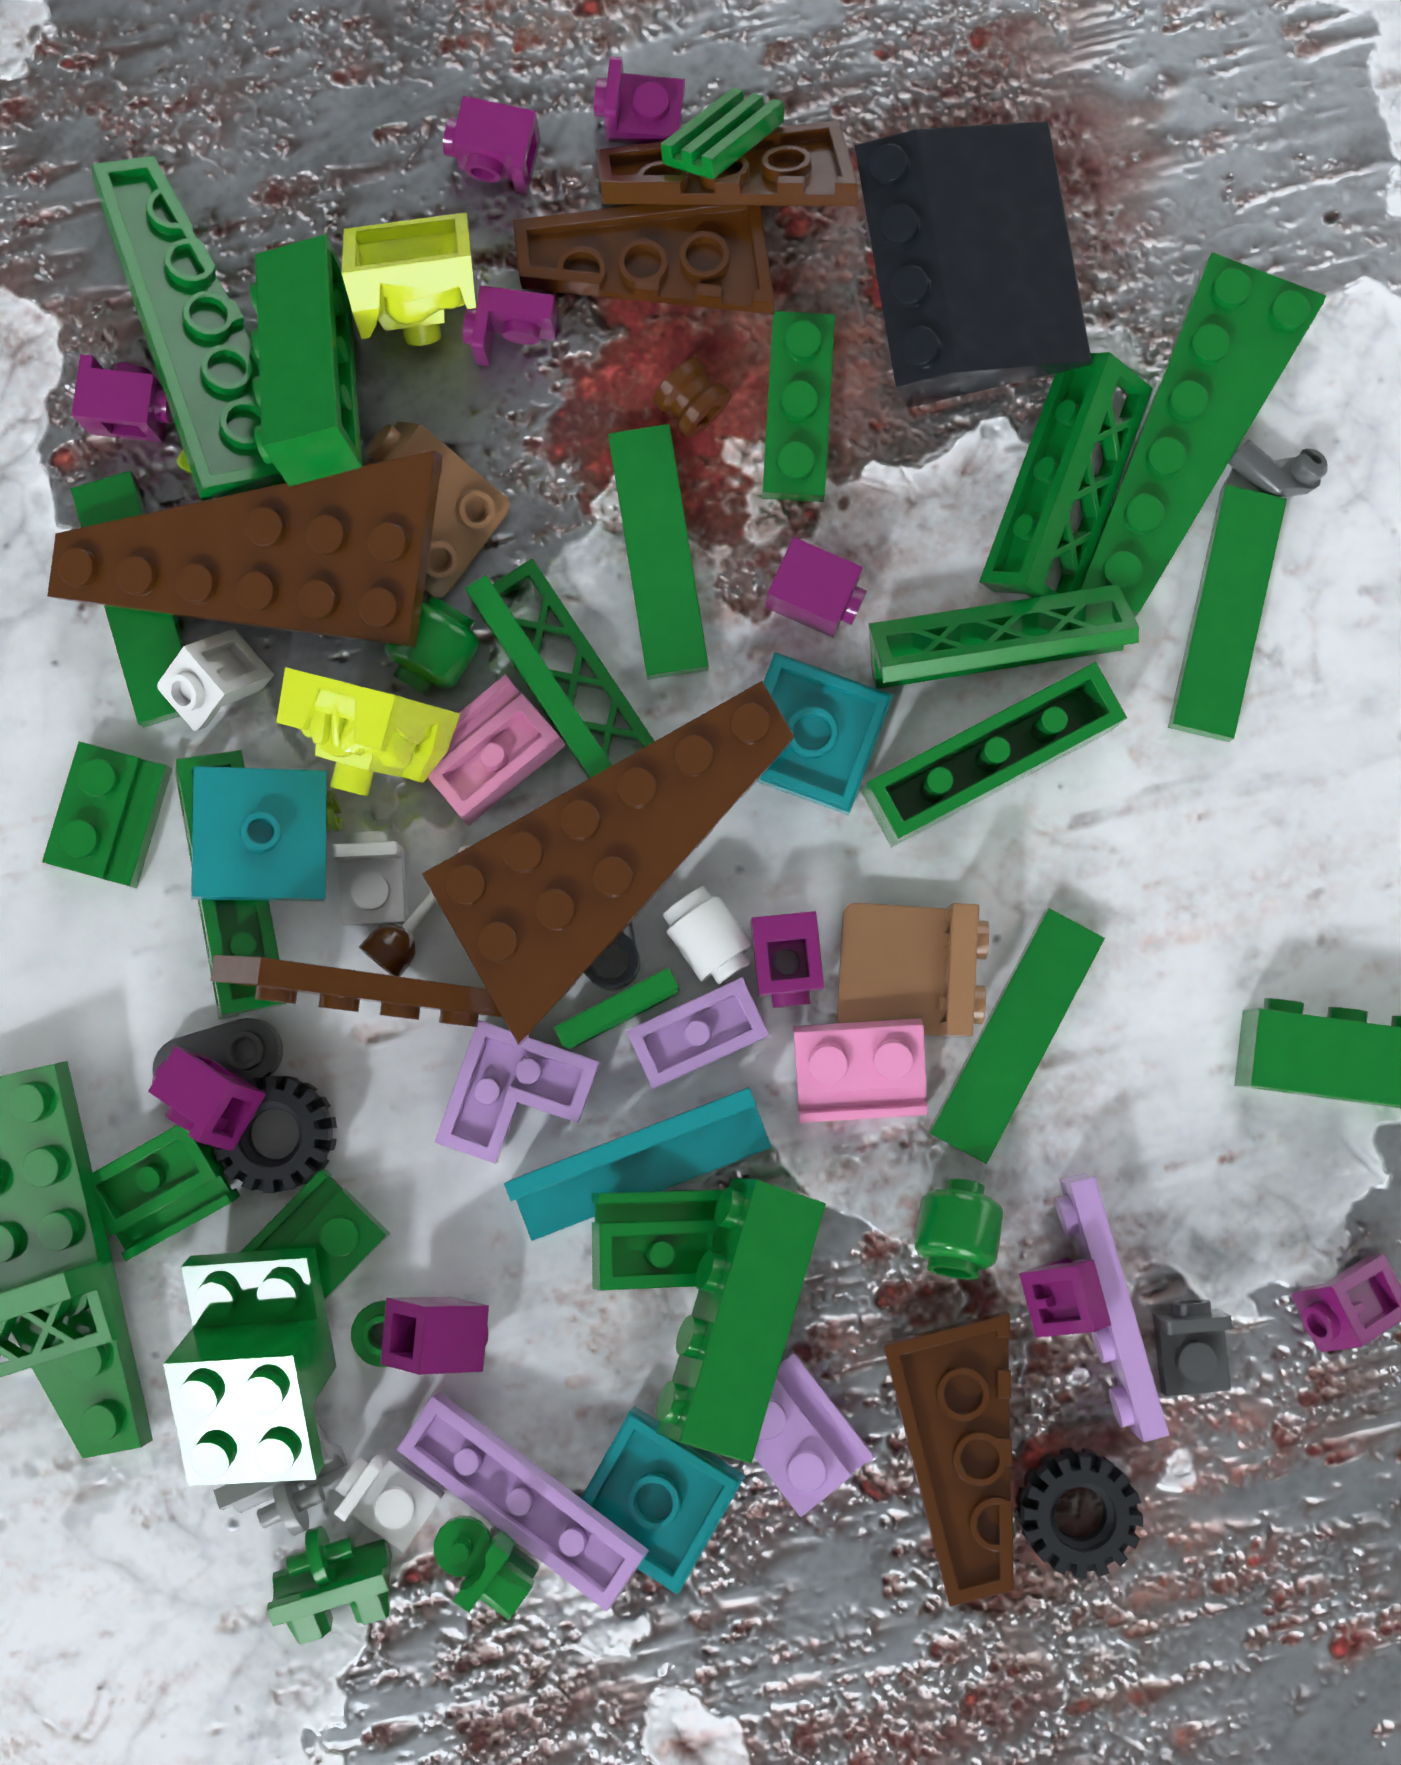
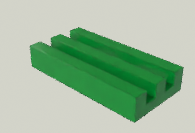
[661,87,784,180]
[553,967,680,1050]

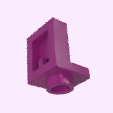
[594,56,685,144]
[463,285,559,366]
[1292,1253,1401,1352]
[1019,1258,1111,1338]

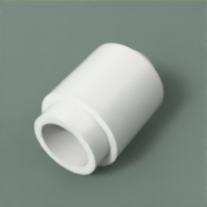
[663,886,753,985]

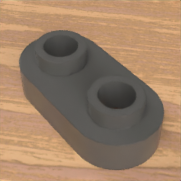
[152,1018,283,1081]

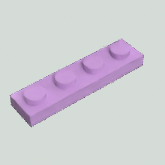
[1055,1174,1170,1442]
[397,1392,649,1612]

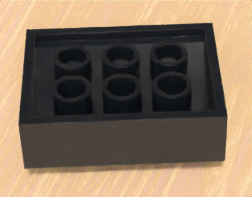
[855,121,1092,408]

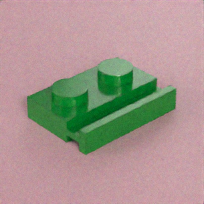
[42,741,172,889]
[90,1125,240,1261]
[240,1169,391,1301]
[592,1189,723,1291]

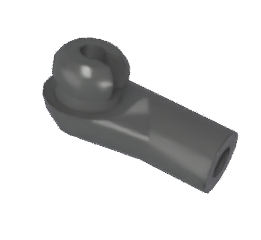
[1228,439,1328,497]

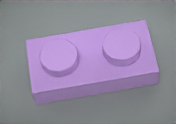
[626,977,769,1090]

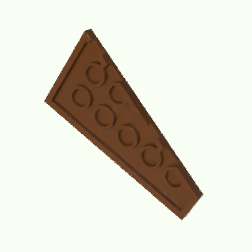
[47,450,443,648]
[422,681,795,1045]

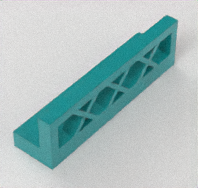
[504,1087,772,1241]

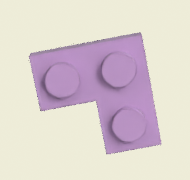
[435,1020,600,1164]

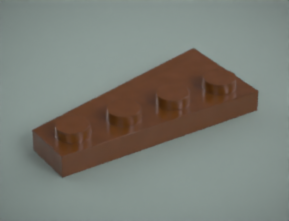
[596,120,858,206]
[513,204,774,315]
[210,955,502,1027]
[882,1311,1014,1607]

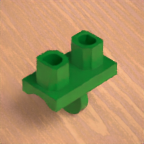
[433,1515,540,1620]
[267,1526,392,1645]

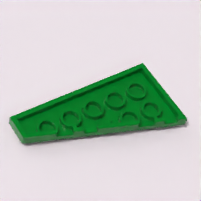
[0,1061,153,1459]

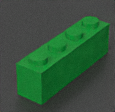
[249,234,362,487]
[861,661,1127,848]
[1234,998,1401,1109]
[656,1178,826,1464]

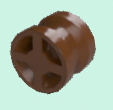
[653,357,732,438]

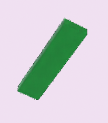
[608,424,709,680]
[70,471,185,727]
[1168,484,1287,742]
[927,908,1105,1164]

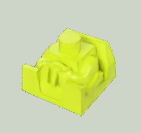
[342,212,476,346]
[276,667,460,796]

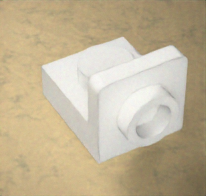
[157,628,274,731]
[332,831,408,927]
[334,1448,445,1553]

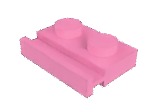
[427,674,566,826]
[793,1018,928,1123]

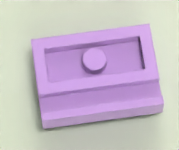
[754,1350,875,1517]

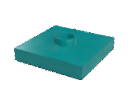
[757,652,893,816]
[191,766,327,902]
[581,1406,746,1595]

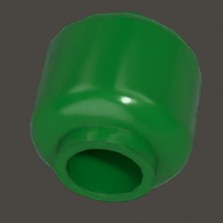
[384,595,479,695]
[914,1179,1003,1280]

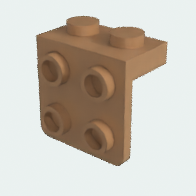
[365,421,510,598]
[837,903,989,1038]

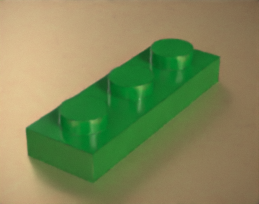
[762,311,835,502]

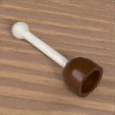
[359,844,472,977]

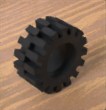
[213,1076,337,1193]
[1016,1447,1143,1579]

